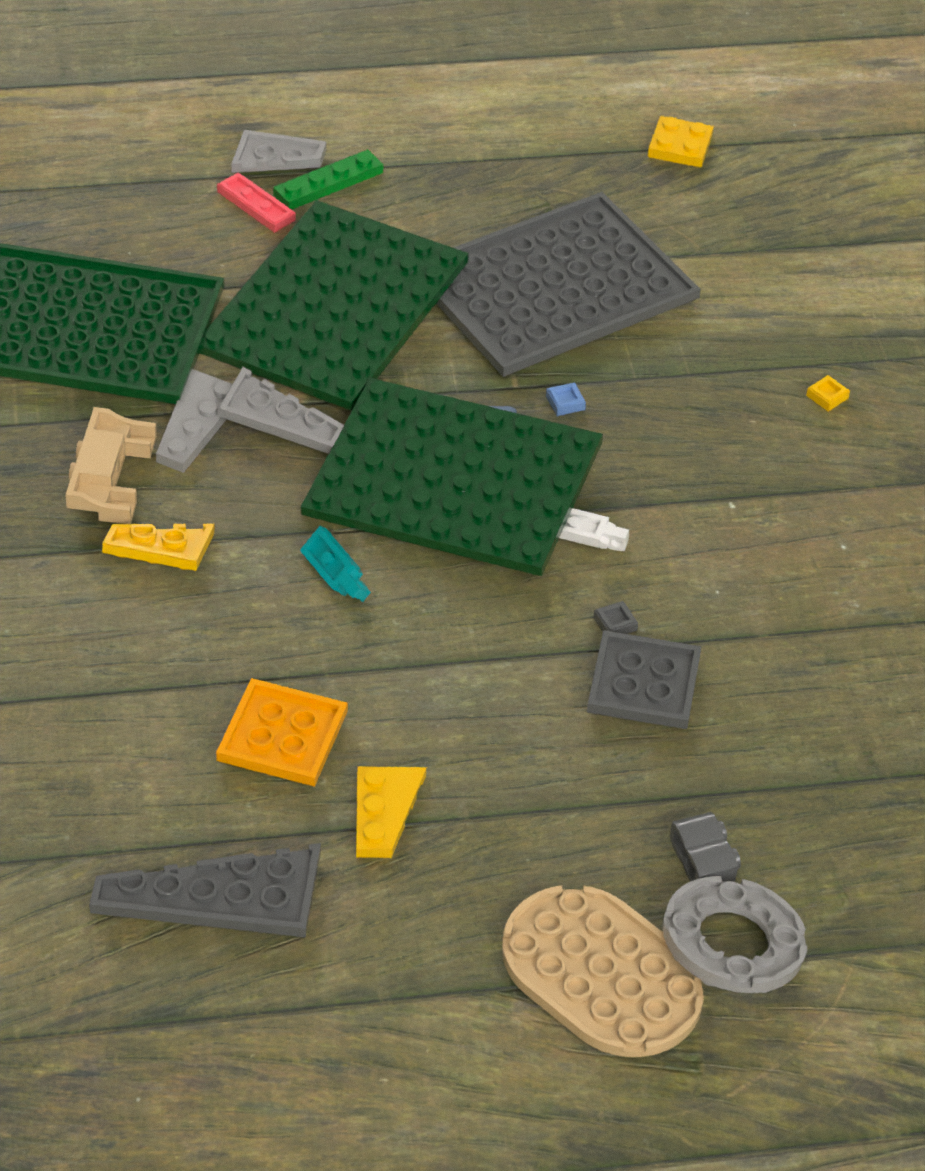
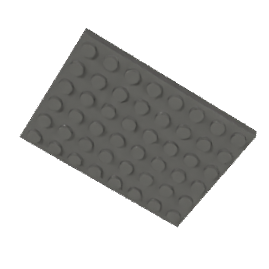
[436,192,701,377]

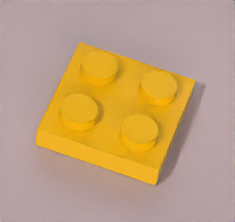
[648,116,714,168]

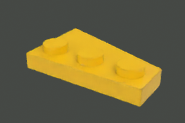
[102,524,215,571]
[356,766,427,858]

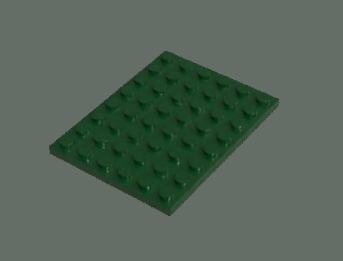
[200,200,469,411]
[0,243,224,404]
[301,378,603,577]

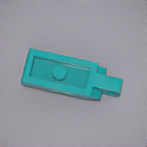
[300,526,371,602]

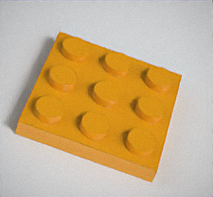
[216,678,348,787]

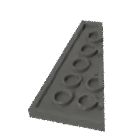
[89,843,321,937]

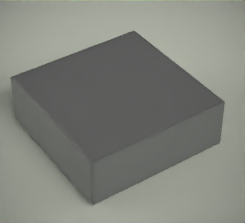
[593,601,638,634]

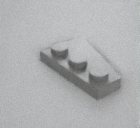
[232,130,326,173]

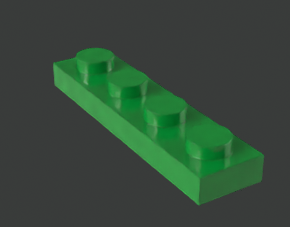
[273,149,383,210]

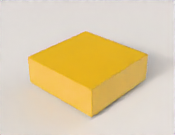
[806,375,850,412]

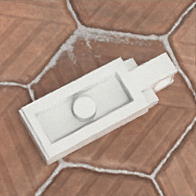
[559,508,629,551]

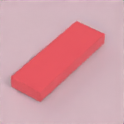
[217,172,296,233]

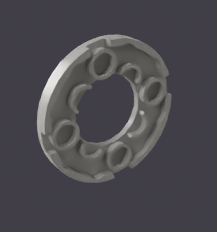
[663,876,808,993]

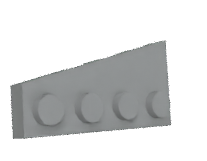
[219,367,344,454]
[156,369,233,473]

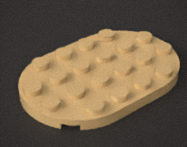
[502,885,704,1057]

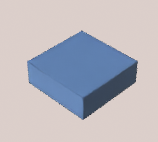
[546,382,586,416]

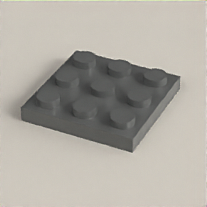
[587,630,702,729]

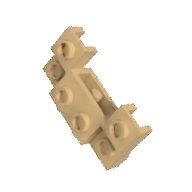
[66,407,157,524]

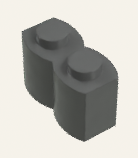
[670,812,741,882]

